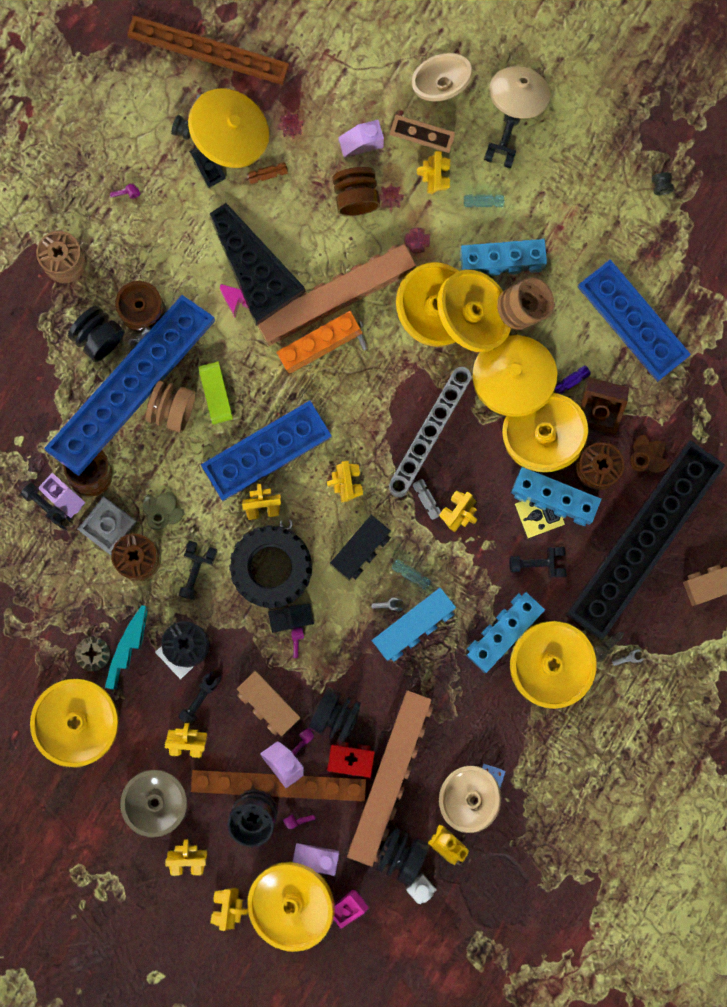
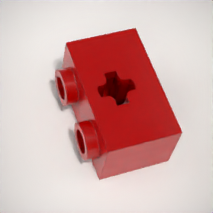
[327,741,375,778]

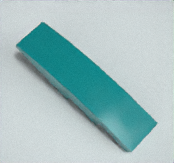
[105,605,149,689]

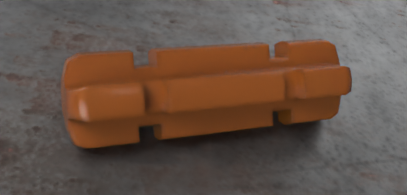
[247,162,288,184]

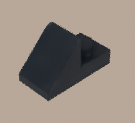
[189,147,226,188]
[268,603,314,633]

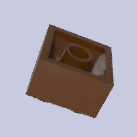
[579,377,629,435]

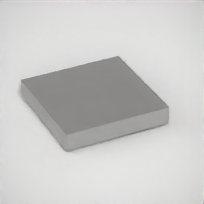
[77,496,138,555]

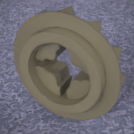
[75,636,110,671]

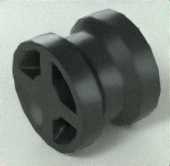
[171,115,191,140]
[651,172,675,195]

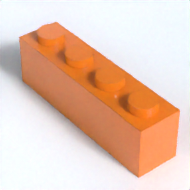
[277,311,363,374]

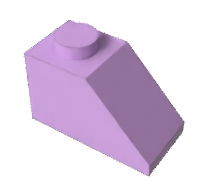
[338,120,384,158]
[39,473,85,518]
[260,741,303,788]
[293,843,339,876]

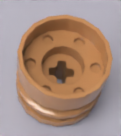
[36,231,87,283]
[497,277,554,330]
[146,380,196,433]

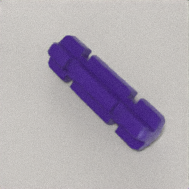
[554,365,591,394]

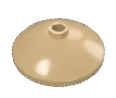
[411,53,472,101]
[489,66,551,119]
[439,766,501,833]

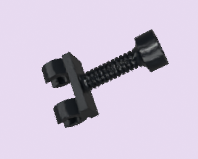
[484,114,521,169]
[21,483,73,530]
[178,540,218,600]
[509,547,567,578]
[178,671,222,726]

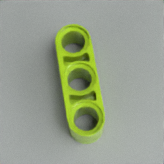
[198,361,233,425]

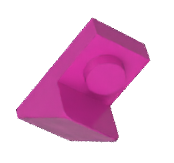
[220,284,248,318]
[333,890,369,928]

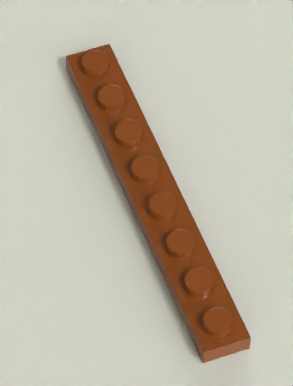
[127,16,289,85]
[191,770,366,801]

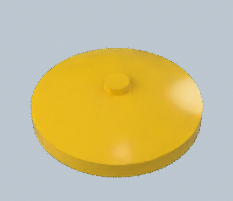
[188,88,269,168]
[396,262,459,347]
[437,270,511,352]
[473,335,557,417]
[503,393,588,472]
[510,621,597,709]
[30,679,119,767]
[248,862,335,951]

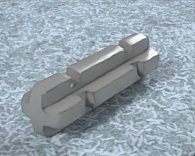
[413,479,441,520]

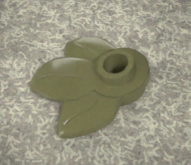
[143,492,184,530]

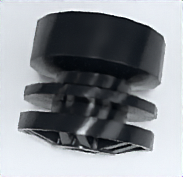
[67,305,125,362]
[161,621,210,668]
[308,687,361,744]
[227,789,278,847]
[376,828,429,886]

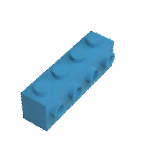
[460,239,547,276]
[511,467,601,526]
[372,588,456,662]
[466,592,545,673]

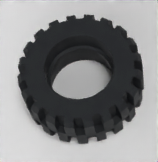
[229,525,313,608]

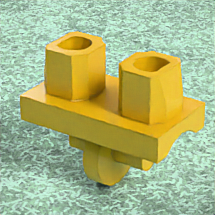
[417,151,450,194]
[327,461,363,503]
[242,484,281,520]
[439,491,477,532]
[165,723,207,758]
[428,825,469,865]
[166,839,207,876]
[211,888,248,931]

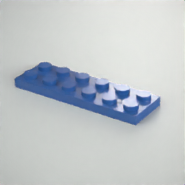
[577,259,691,382]
[201,401,332,501]

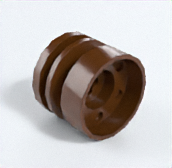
[332,167,380,216]
[574,442,625,492]
[63,450,113,497]
[111,534,161,581]

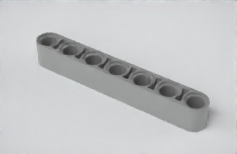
[389,367,471,497]

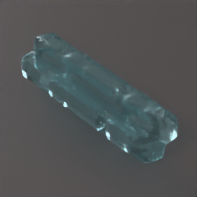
[464,195,504,207]
[392,559,431,590]

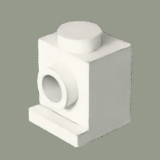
[406,873,437,904]

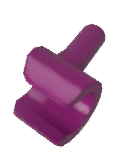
[110,184,140,199]
[292,627,304,658]
[292,728,314,756]
[283,814,315,829]

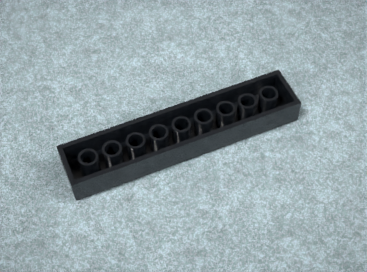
[565,440,725,640]

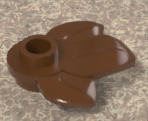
[630,434,670,473]

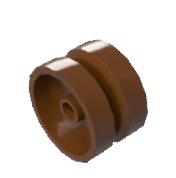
[115,280,165,333]

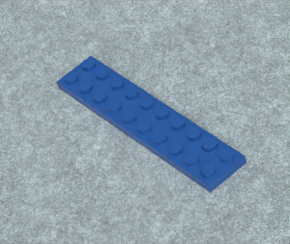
[44,295,215,476]

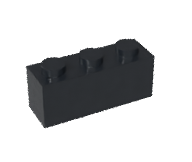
[330,514,391,581]

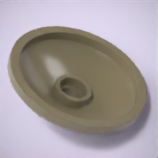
[120,770,187,837]

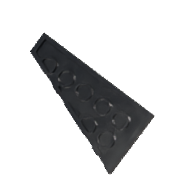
[210,203,306,326]

